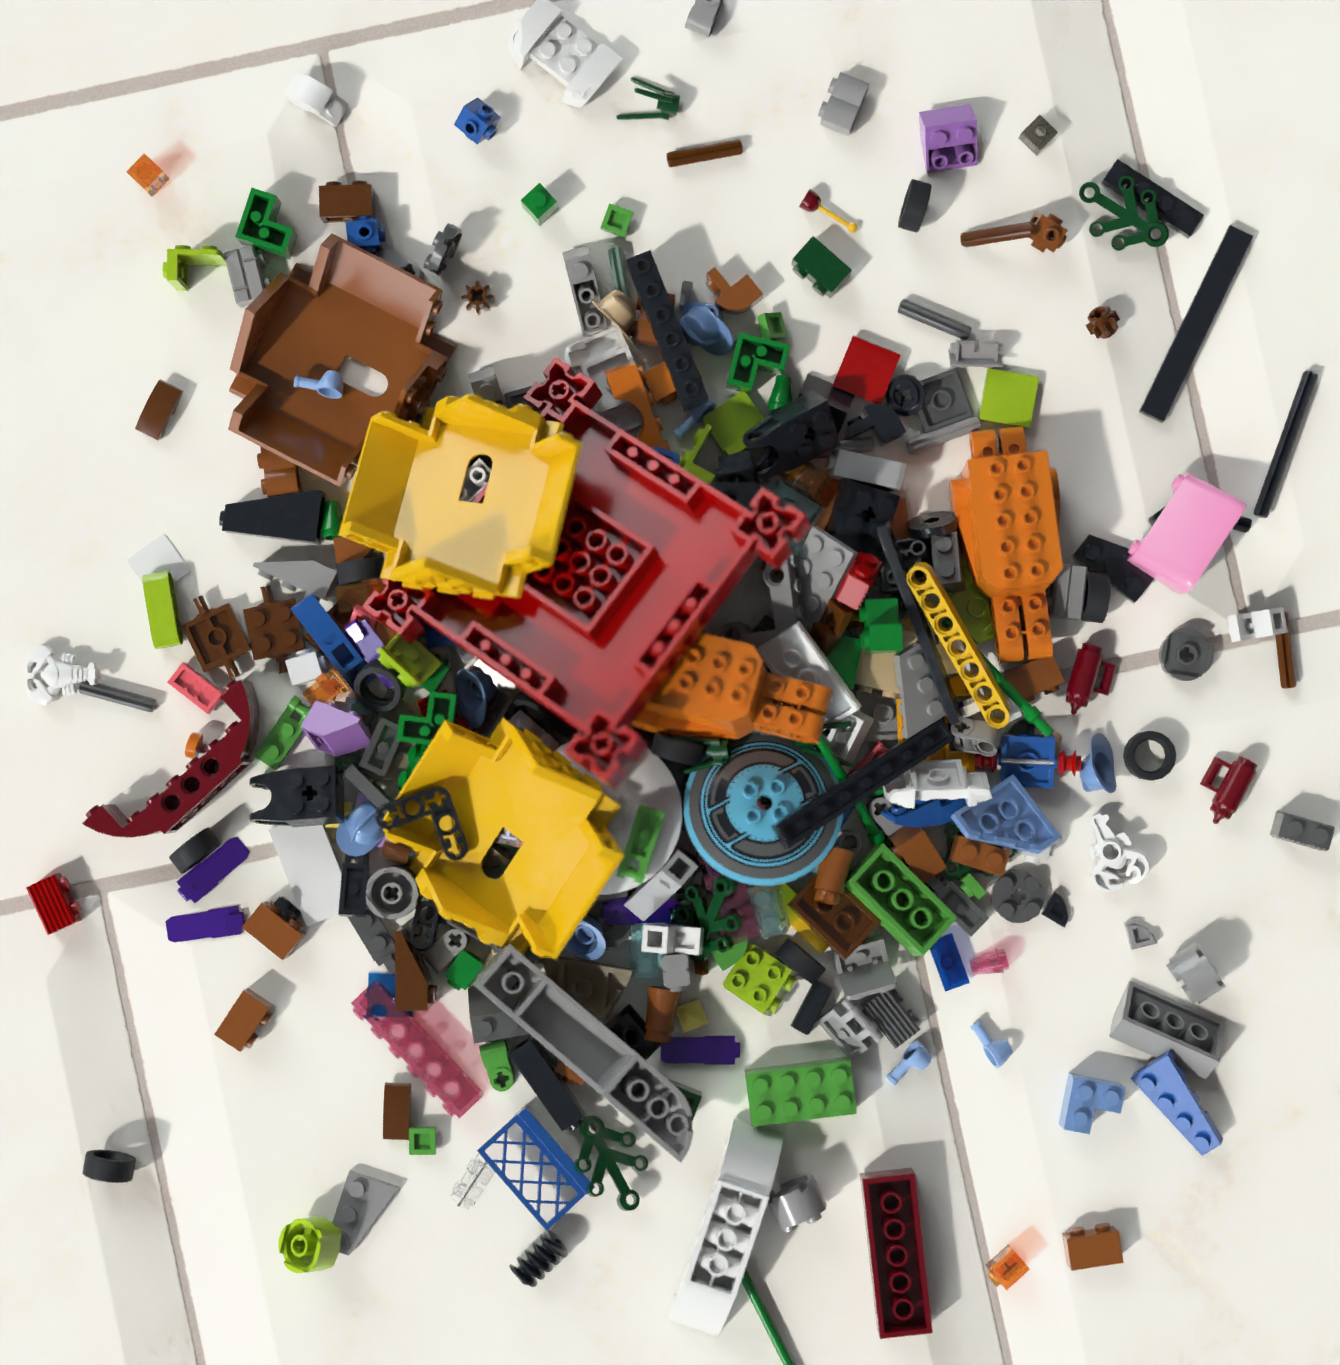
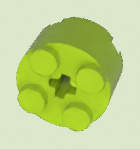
[278,1217,342,1273]

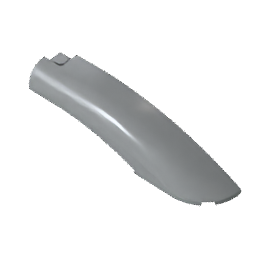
[473,944,693,1163]

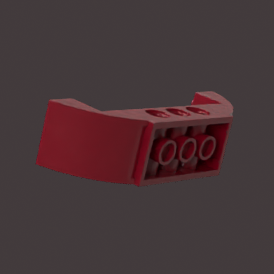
[82,679,260,838]

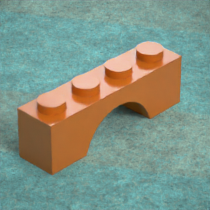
[604,361,671,451]

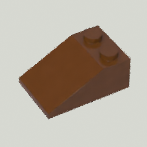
[395,926,438,1011]

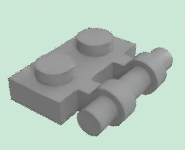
[817,998,884,1060]

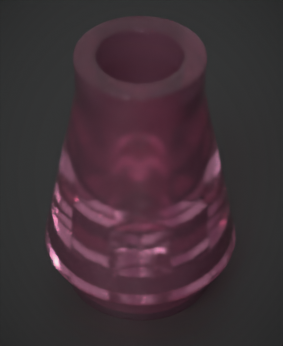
[969,948,1010,976]

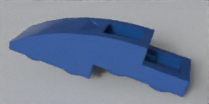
[290,593,376,692]
[881,798,967,827]

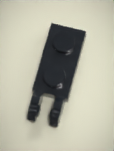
[338,851,370,917]

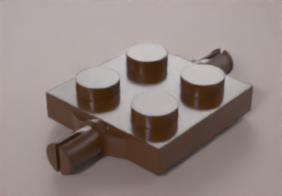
[243,585,306,674]
[181,595,252,680]

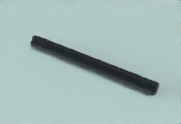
[1253,370,1318,518]

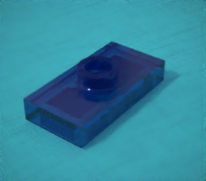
[929,933,970,992]

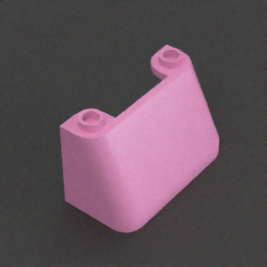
[1127,472,1247,595]

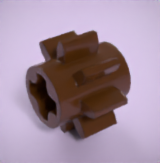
[461,281,495,315]
[1085,306,1120,339]

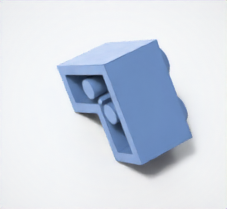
[1059,1073,1126,1135]

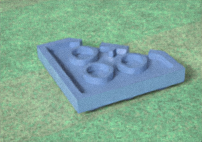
[951,774,1062,854]

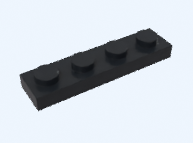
[1101,159,1204,238]

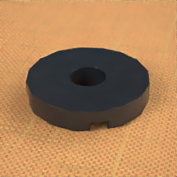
[906,511,958,539]

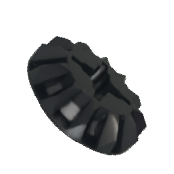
[886,374,927,416]

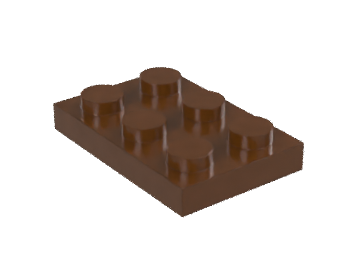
[787,873,881,960]

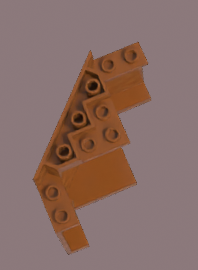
[228,233,457,487]

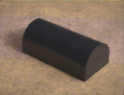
[790,980,833,1035]

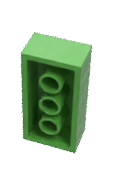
[845,843,958,957]
[744,1057,857,1127]

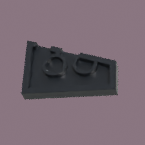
[1072,534,1154,604]

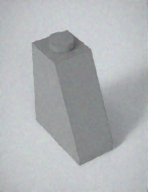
[825,449,907,492]

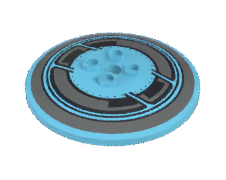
[683,730,843,886]

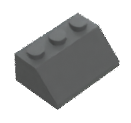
[468,987,529,1044]

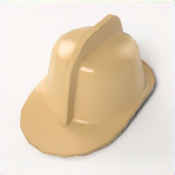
[592,289,637,345]

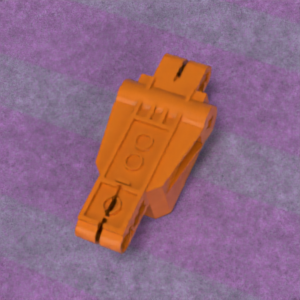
[949,426,1063,663]
[631,632,833,743]

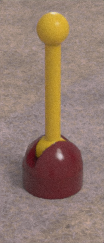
[799,189,858,233]

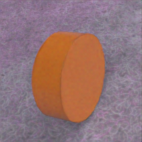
[185,732,203,759]

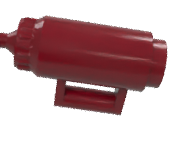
[1066,643,1117,715]
[1200,756,1258,824]

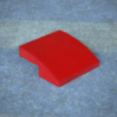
[832,335,901,404]

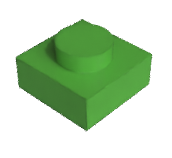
[601,203,634,238]
[757,312,788,341]
[958,872,987,900]
[409,1127,436,1155]

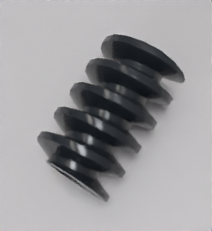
[509,1229,568,1287]

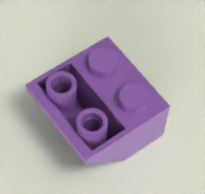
[919,104,978,173]
[300,700,372,758]

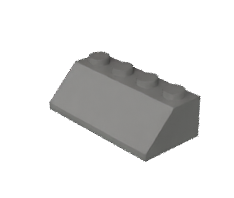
[1109,981,1225,1079]

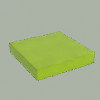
[978,368,1039,429]

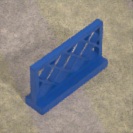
[476,1107,595,1231]

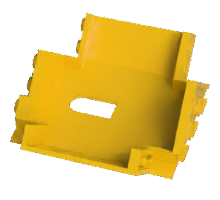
[339,394,582,600]
[383,717,625,959]

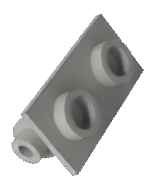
[948,340,1004,368]

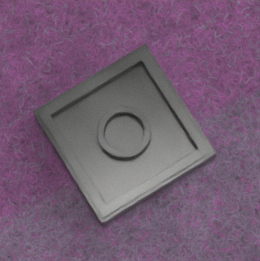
[908,368,974,434]

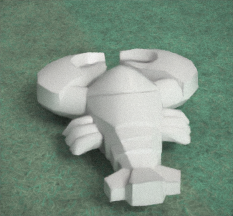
[26,646,100,705]
[1087,813,1150,893]

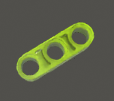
[142,571,183,649]

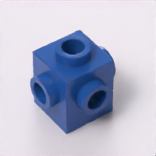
[454,97,501,145]
[345,216,386,255]

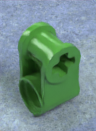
[479,1039,515,1092]

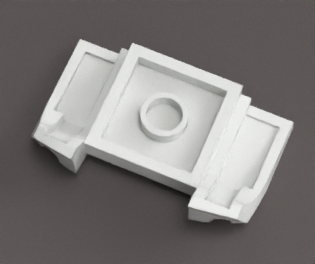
[508,0,623,108]
[565,325,657,433]
[883,759,992,808]

